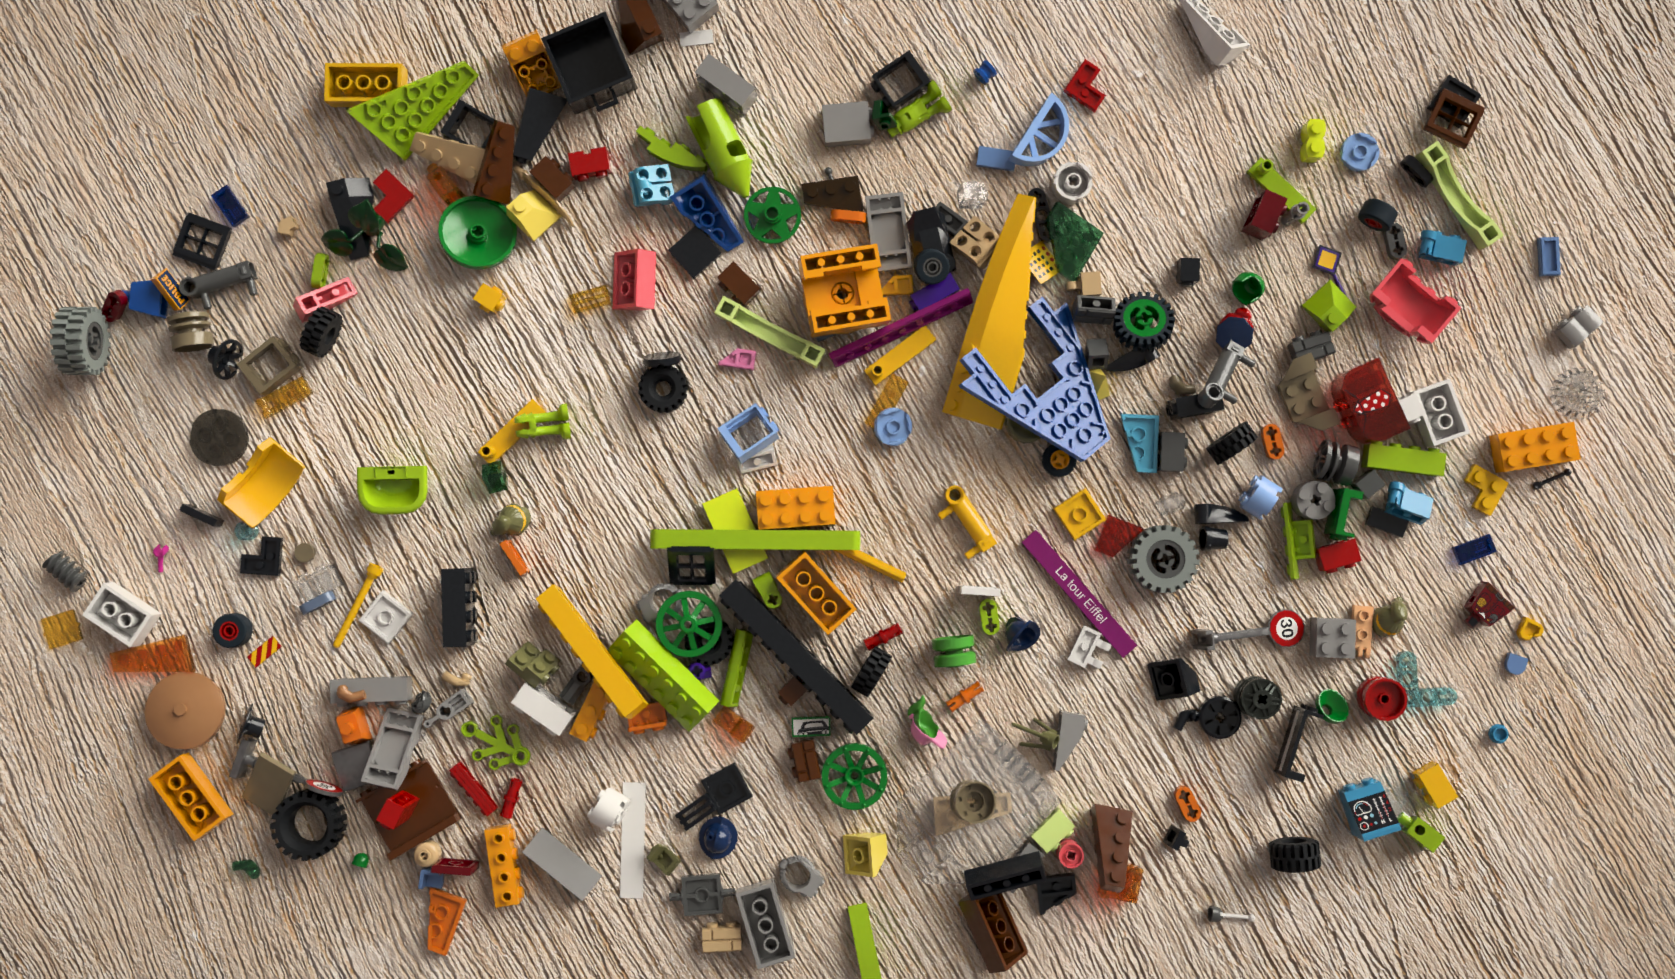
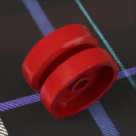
[1356,676,1408,721]

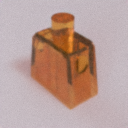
[426,163,467,205]

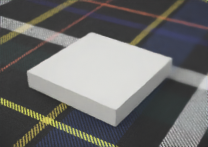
[958,585,1001,597]
[358,590,414,644]

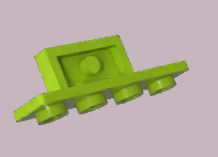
[1281,502,1317,580]

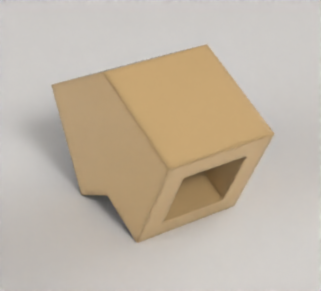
[277,216,300,237]

